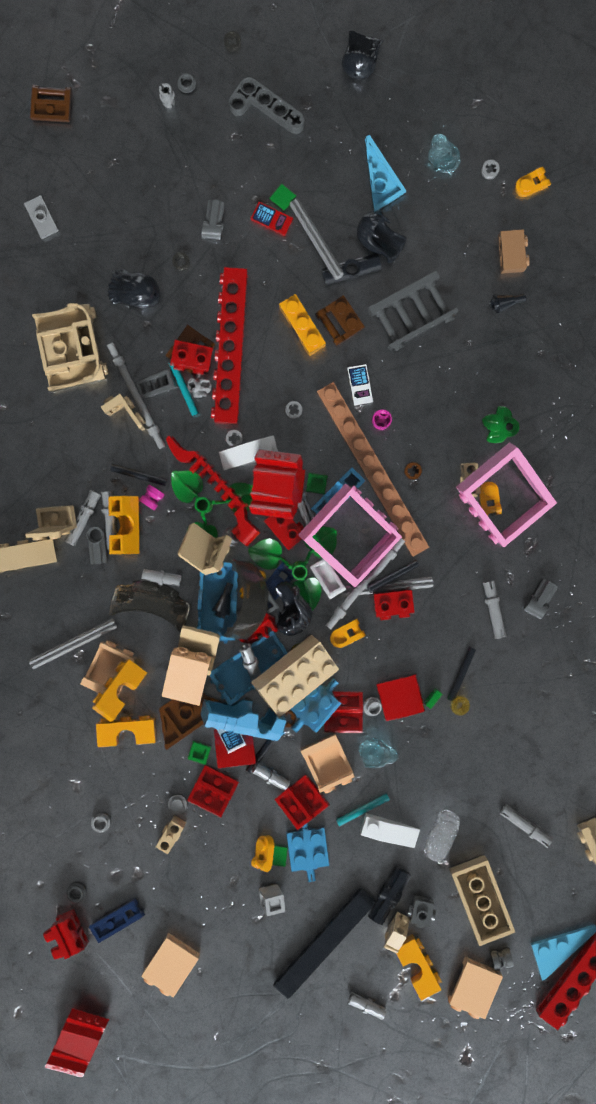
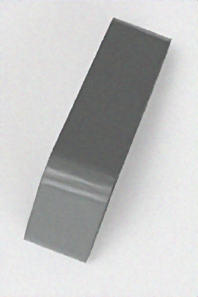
[229,77,304,134]

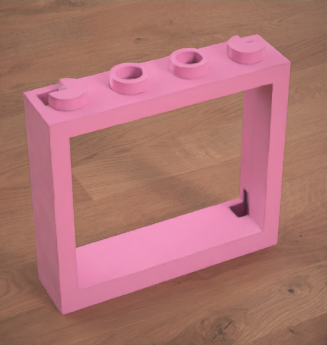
[456,442,557,547]
[298,483,402,588]

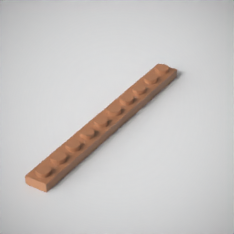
[317,382,429,557]

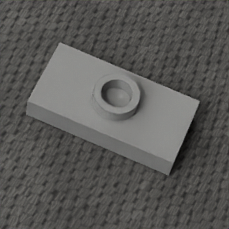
[24,195,59,239]

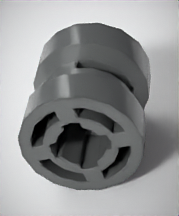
[490,948,514,971]

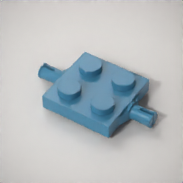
[291,678,342,733]
[286,823,329,882]

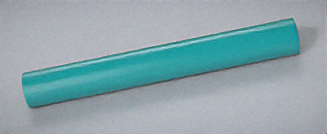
[168,363,199,416]
[336,793,390,826]

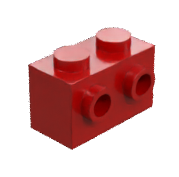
[170,340,213,375]
[264,516,304,551]
[373,590,415,620]

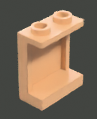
[80,640,137,697]
[162,647,212,706]
[300,733,355,793]
[141,933,200,998]
[448,956,503,1019]

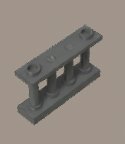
[368,271,458,351]

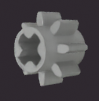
[187,374,212,398]

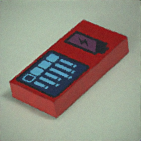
[251,202,293,236]

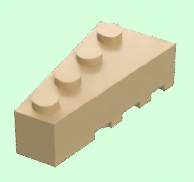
[0,536,57,573]

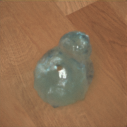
[428,134,461,174]
[358,738,399,769]

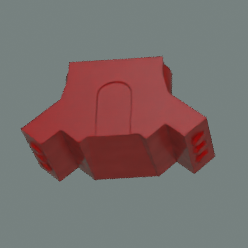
[249,449,305,519]
[45,1008,109,1077]

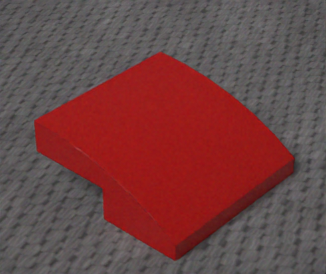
[376,674,426,721]
[324,691,363,733]
[214,729,256,768]
[187,765,239,818]
[274,774,330,830]

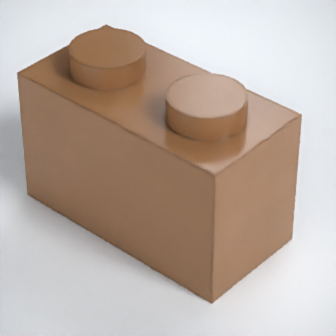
[498,230,529,274]

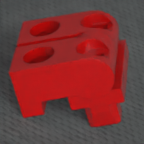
[43,909,89,959]

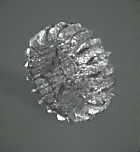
[424,809,460,862]

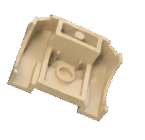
[32,303,109,391]

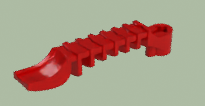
[166,435,261,547]

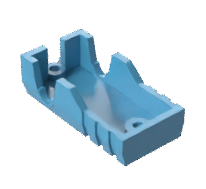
[197,562,239,644]
[210,631,288,706]
[201,699,286,741]

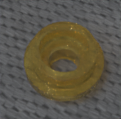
[451,696,470,716]

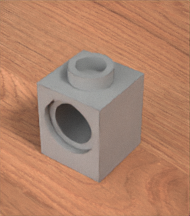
[259,884,285,916]

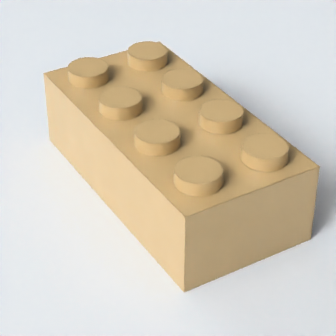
[251,635,339,718]
[449,855,515,946]

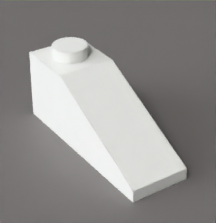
[219,435,278,471]
[360,813,420,848]

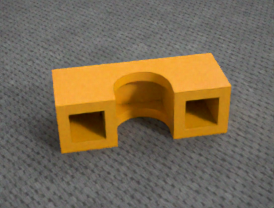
[279,294,326,356]
[108,496,140,554]
[92,659,147,722]
[96,715,157,747]
[396,934,442,1001]

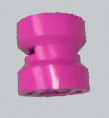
[372,409,392,430]
[139,484,165,510]

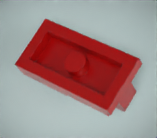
[237,613,278,644]

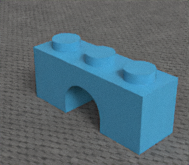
[311,468,366,515]

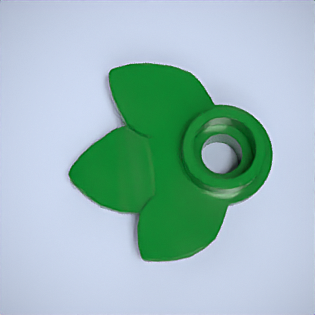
[482,406,520,443]

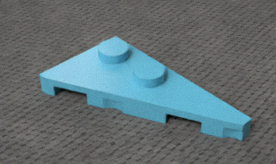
[365,135,406,211]
[531,924,596,981]

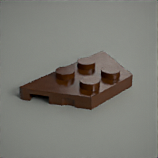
[159,693,222,750]

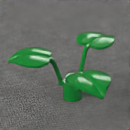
[171,471,253,538]
[248,526,337,611]

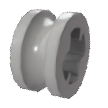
[481,160,500,179]
[285,401,302,419]
[226,430,243,447]

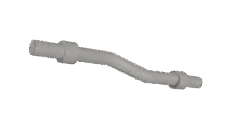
[107,342,166,449]
[325,538,406,630]

